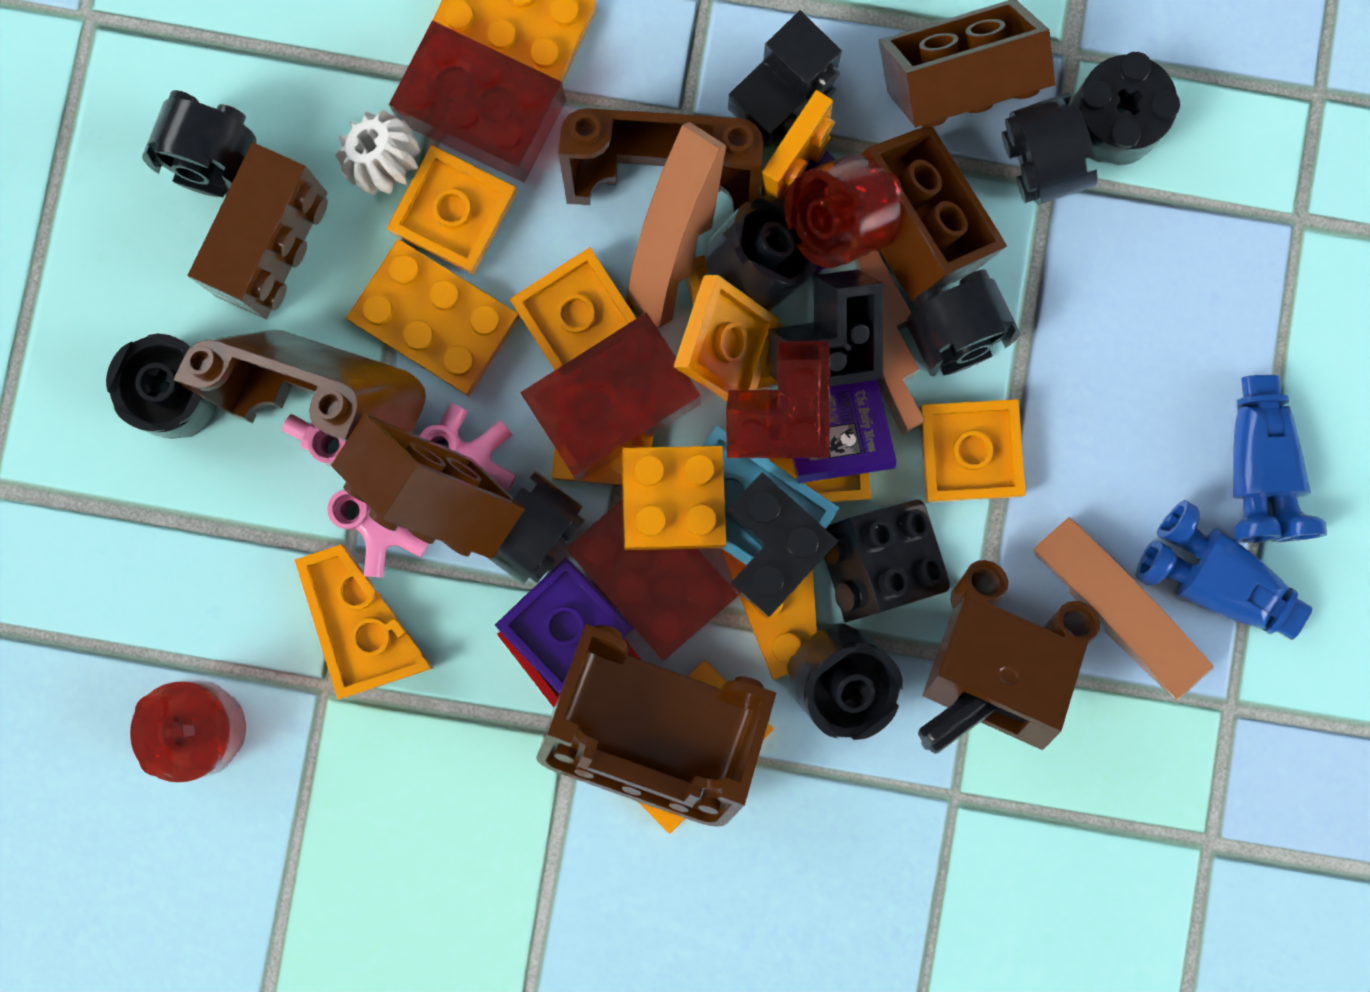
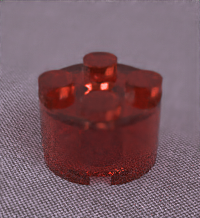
[784,155,902,268]
[130,680,246,783]

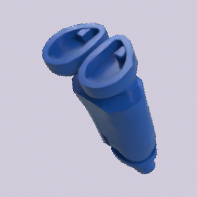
[1233,375,1327,543]
[1136,500,1313,640]

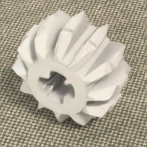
[335,110,421,195]

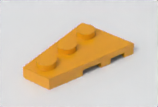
[294,544,434,700]
[720,548,817,680]

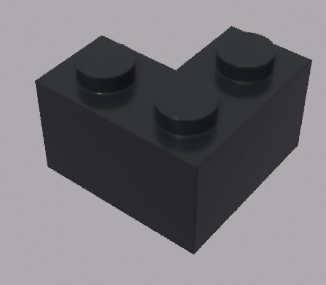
[728,10,842,148]
[768,269,883,392]
[726,472,838,618]

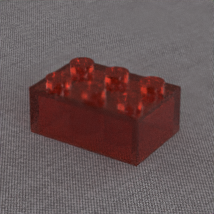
[389,20,566,183]
[520,312,701,482]
[565,499,739,661]

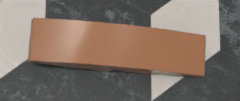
[626,122,726,328]
[854,232,925,436]
[1034,517,1213,701]

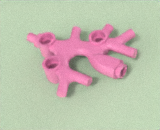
[282,403,517,578]

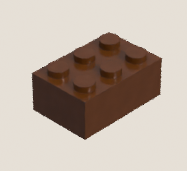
[878,0,1056,128]
[835,127,1007,302]
[187,142,328,320]
[331,413,525,559]

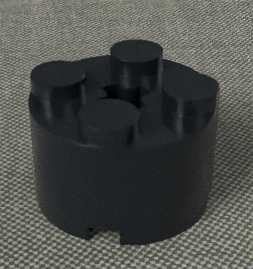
[1071,52,1180,165]
[142,90,257,198]
[1001,93,1098,205]
[705,196,820,311]
[906,269,1020,376]
[106,333,218,439]
[488,471,585,585]
[787,623,903,740]

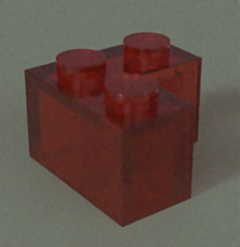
[726,341,830,458]

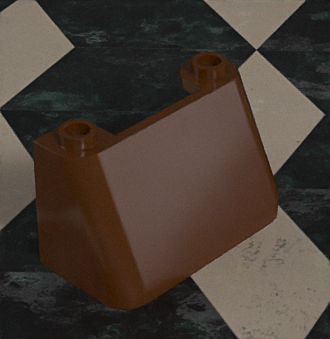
[558,108,763,213]
[174,329,426,442]
[536,624,776,827]

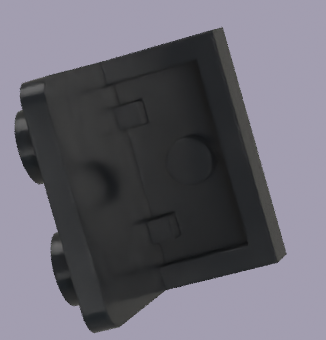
[823,499,950,623]

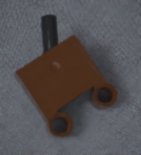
[918,560,1100,754]

